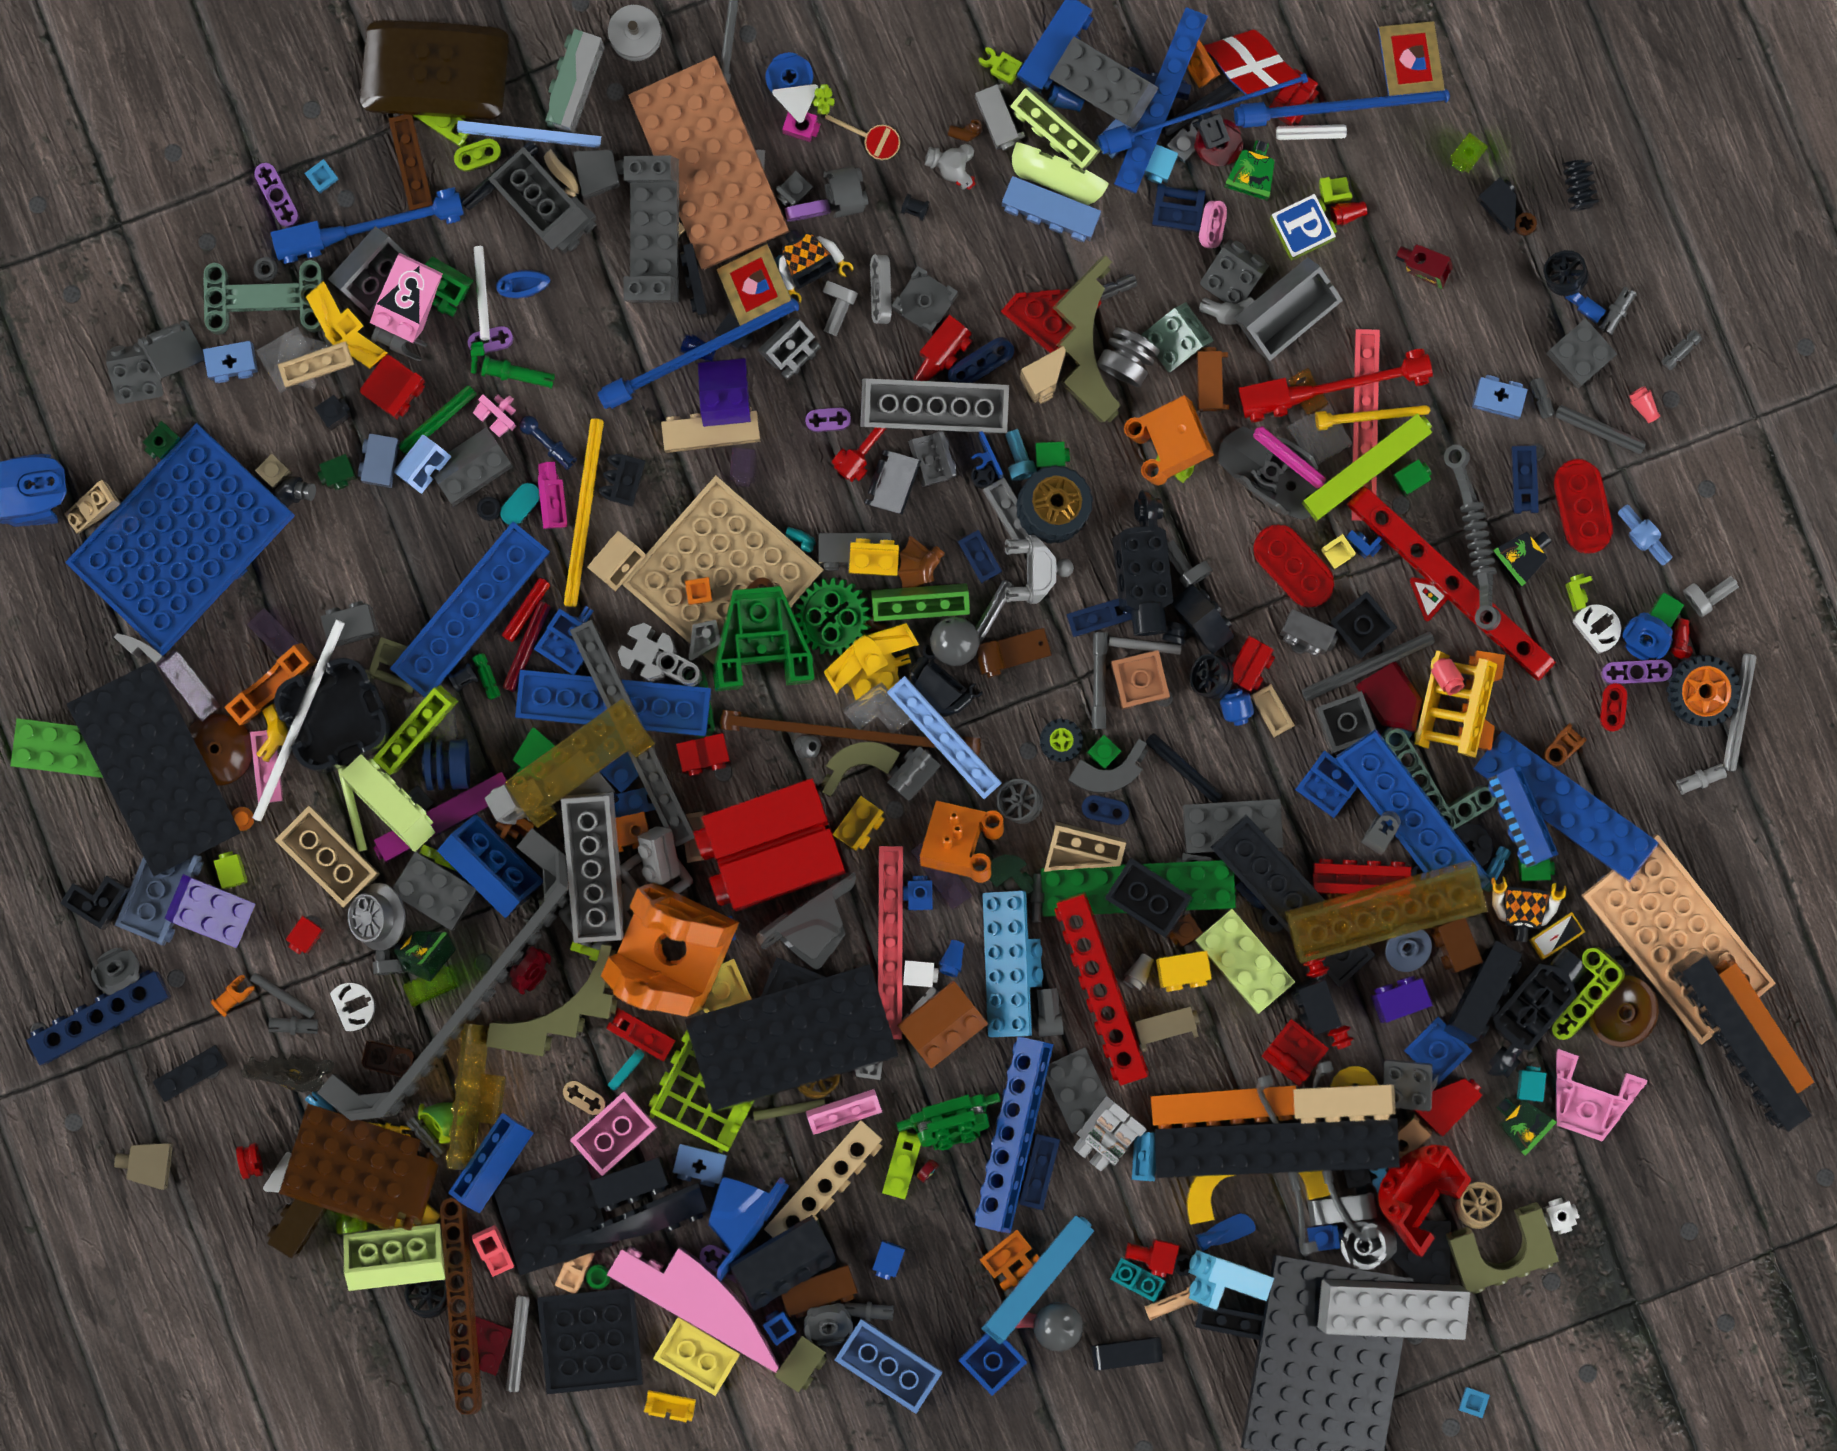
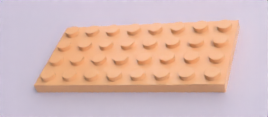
[1581,834,1776,1045]

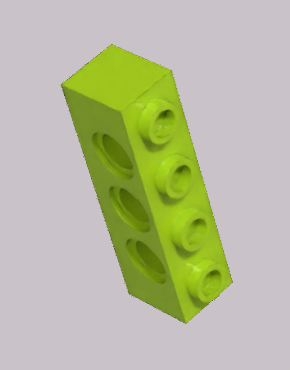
[373,685,458,775]

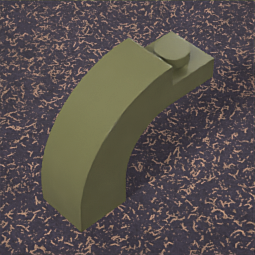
[821,742,900,797]

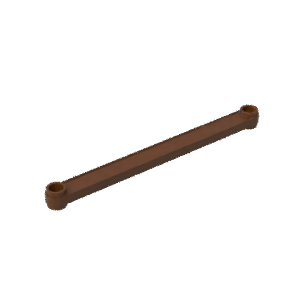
[720,710,981,757]

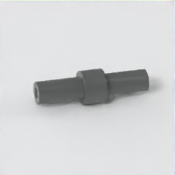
[1030,874,1044,923]

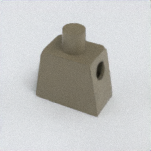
[114,1143,173,1190]

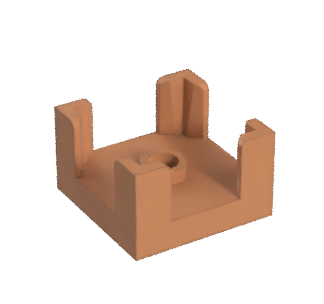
[1111,650,1170,710]

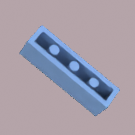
[1001,176,1101,242]

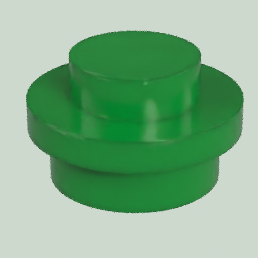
[586,1265,611,1289]

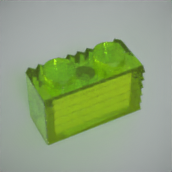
[403,965,458,1006]

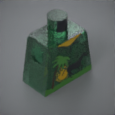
[394,931,456,982]
[1496,1097,1557,1156]

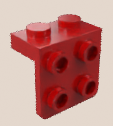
[360,355,425,420]

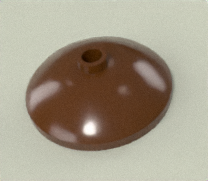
[189,714,253,786]
[1589,975,1659,1047]

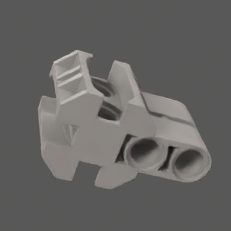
[618,623,703,687]

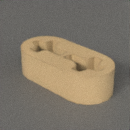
[563,1081,606,1115]

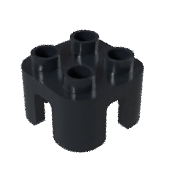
[274,658,393,773]

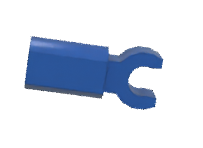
[1565,292,1606,324]

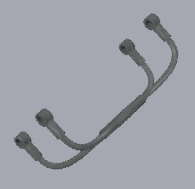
[1256,1061,1379,1256]

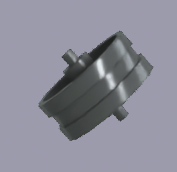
[997,779,1043,824]

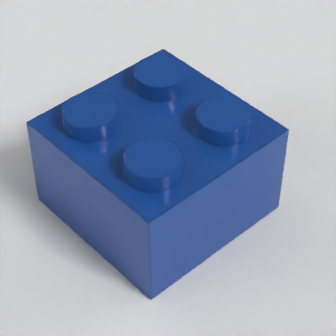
[959,1333,1027,1396]

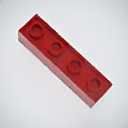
[1312,859,1411,897]

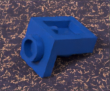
[1345,530,1383,559]
[1307,1224,1343,1251]

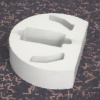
[1573,605,1621,654]
[330,983,375,1031]

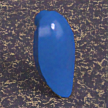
[496,270,550,299]

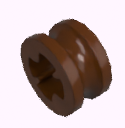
[1515,213,1537,236]

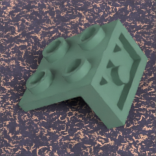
[1142,303,1214,372]

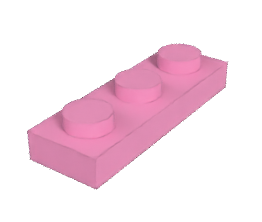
[250,730,283,803]
[806,1089,882,1135]

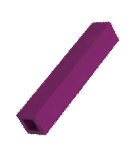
[373,772,510,862]

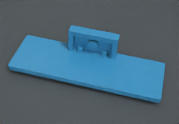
[982,891,1044,1037]

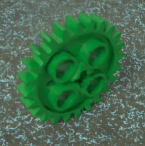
[795,578,873,656]

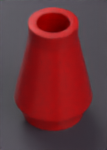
[1330,201,1367,226]

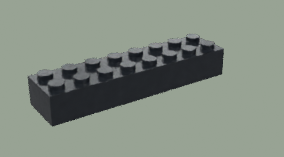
[1672,951,1812,1132]

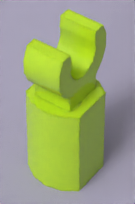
[420,844,457,871]

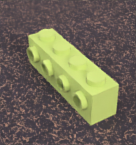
[1010,87,1101,169]

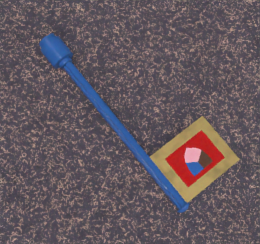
[1234,21,1450,128]
[597,244,799,409]

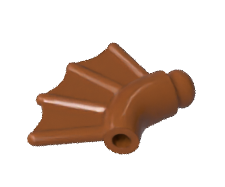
[897,536,944,588]

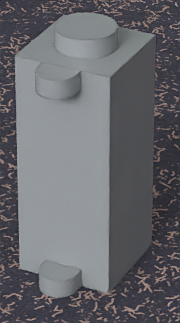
[975,84,1025,151]

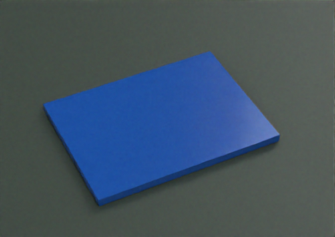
[65,423,295,656]

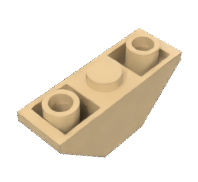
[65,480,120,534]

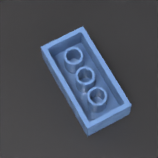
[835,1318,943,1413]

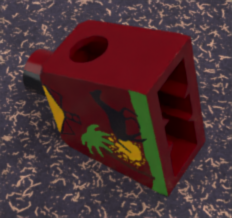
[1396,244,1453,289]

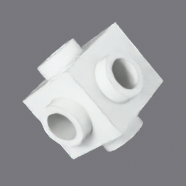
[1543,1198,1579,1234]

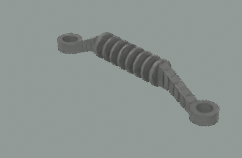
[1444,445,1501,631]

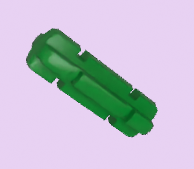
[473,653,500,700]

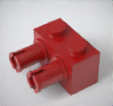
[1125,1238,1179,1278]

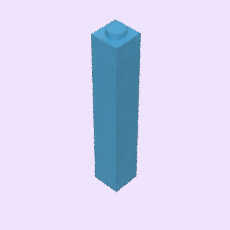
[981,1215,1094,1344]

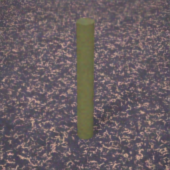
[753,1099,825,1121]

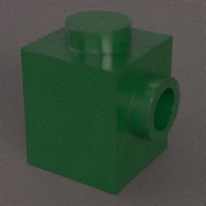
[318,454,357,491]

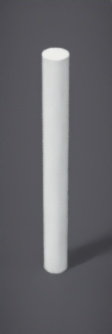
[474,246,490,340]

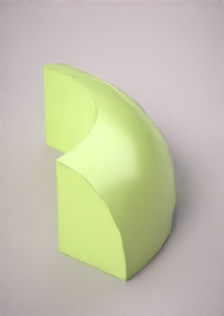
[1012,142,1109,205]

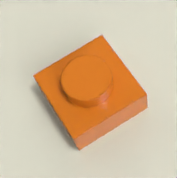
[685,577,713,605]

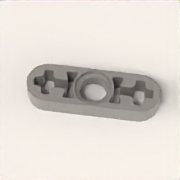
[870,254,892,324]

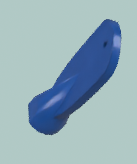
[1195,1213,1256,1252]

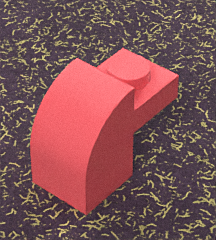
[472,1225,514,1277]

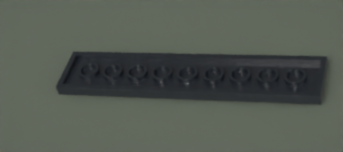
[1155,1118,1400,1178]

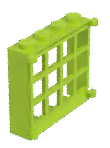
[648,1030,754,1154]

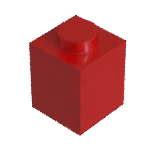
[285,916,325,955]

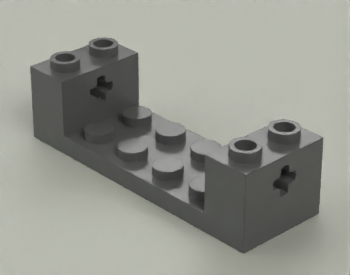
[624,155,679,303]

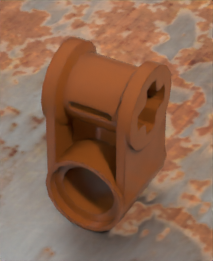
[1542,723,1587,767]

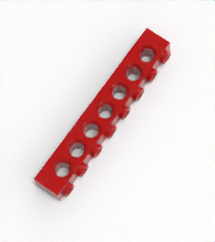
[1054,892,1149,1086]

